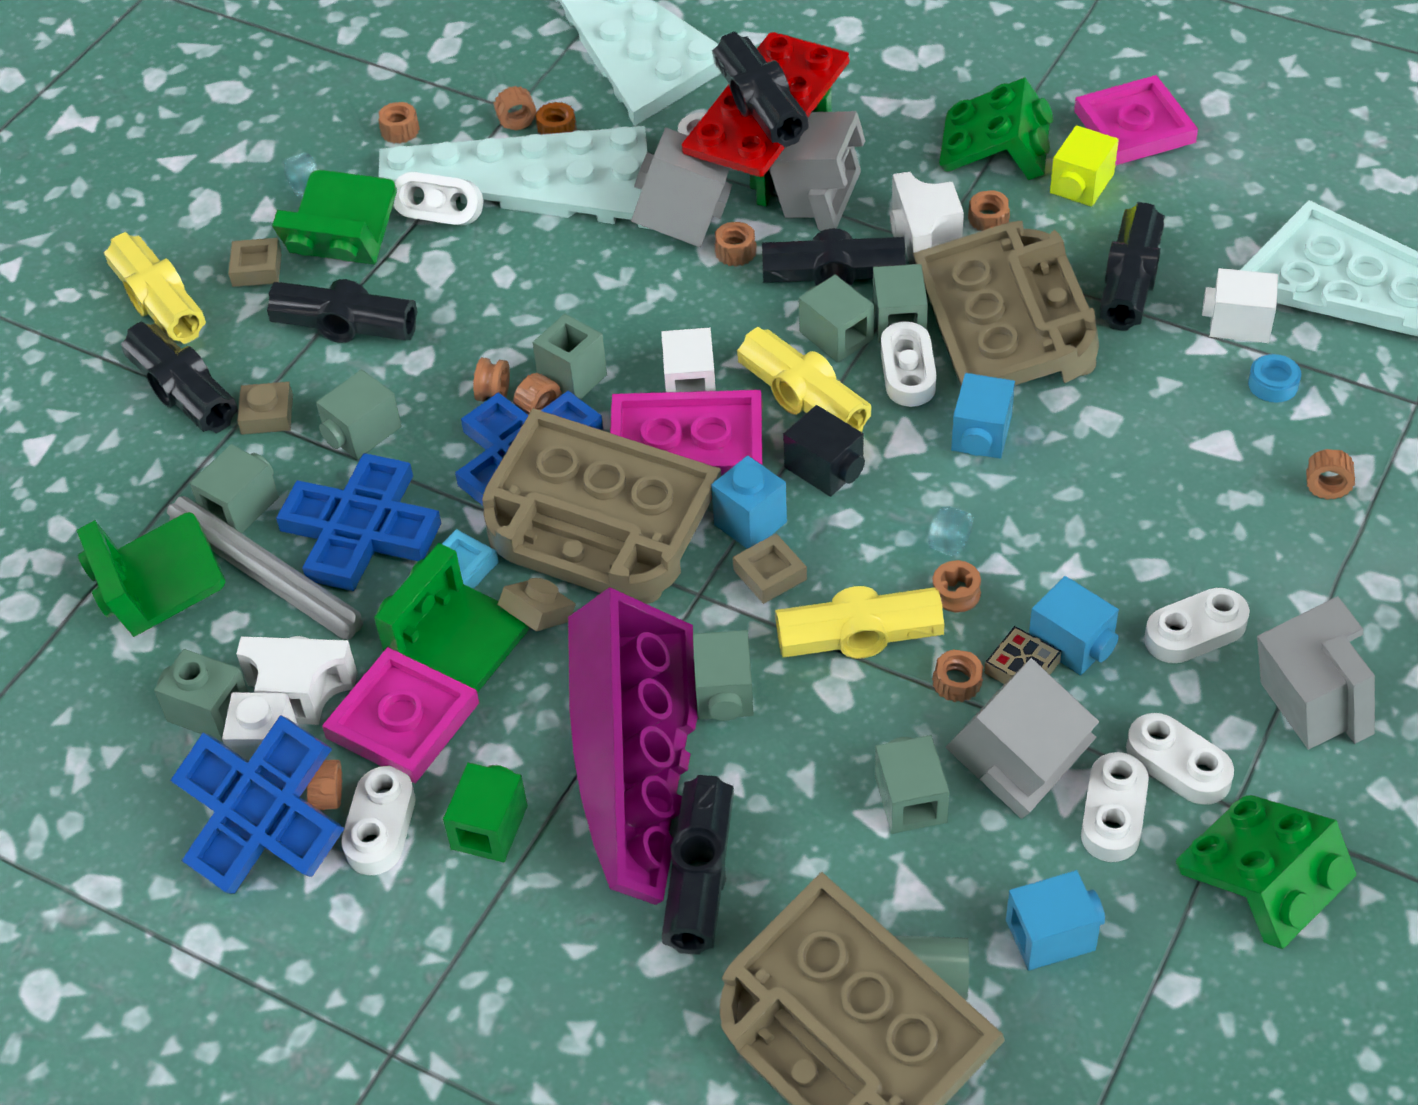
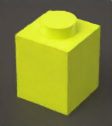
[1050,125,1119,207]

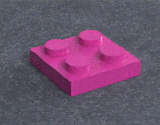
[1074,75,1198,166]
[322,647,479,784]

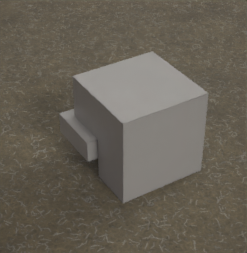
[769,111,865,231]
[631,127,733,247]
[1257,596,1375,750]
[945,658,1099,819]

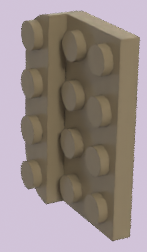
[913,221,1099,386]
[482,408,721,604]
[720,871,1005,1105]

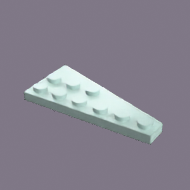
[555,0,721,126]
[379,126,650,229]
[1240,200,1418,337]

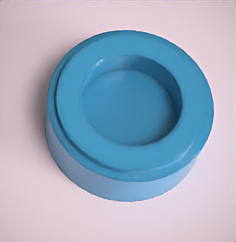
[1248,354,1301,402]

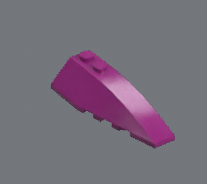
[568,587,698,905]

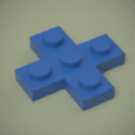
[455,391,603,506]
[276,453,442,591]
[170,715,345,894]

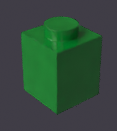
[443,762,528,862]

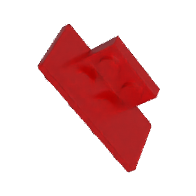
[681,32,850,177]

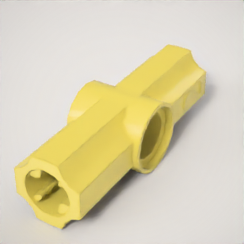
[104,232,206,344]
[737,327,871,432]
[775,586,945,659]

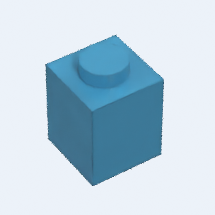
[951,373,1015,459]
[711,455,787,549]
[1029,576,1119,675]
[1006,870,1105,971]

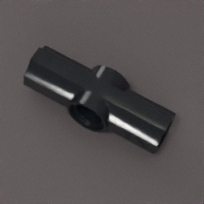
[712,31,809,148]
[1100,202,1165,331]
[762,228,906,286]
[267,279,418,343]
[121,321,238,434]
[662,775,734,955]

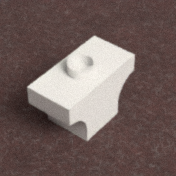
[890,172,964,265]
[236,636,358,725]

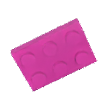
[610,390,763,476]

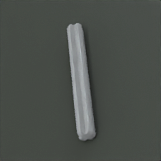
[167,496,363,640]

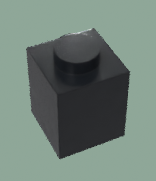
[783,404,865,497]

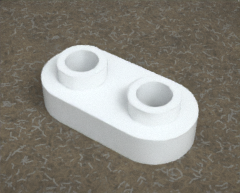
[393,172,483,226]
[881,322,936,407]
[1144,588,1249,663]
[1126,713,1234,805]
[1081,752,1149,862]
[342,766,416,875]

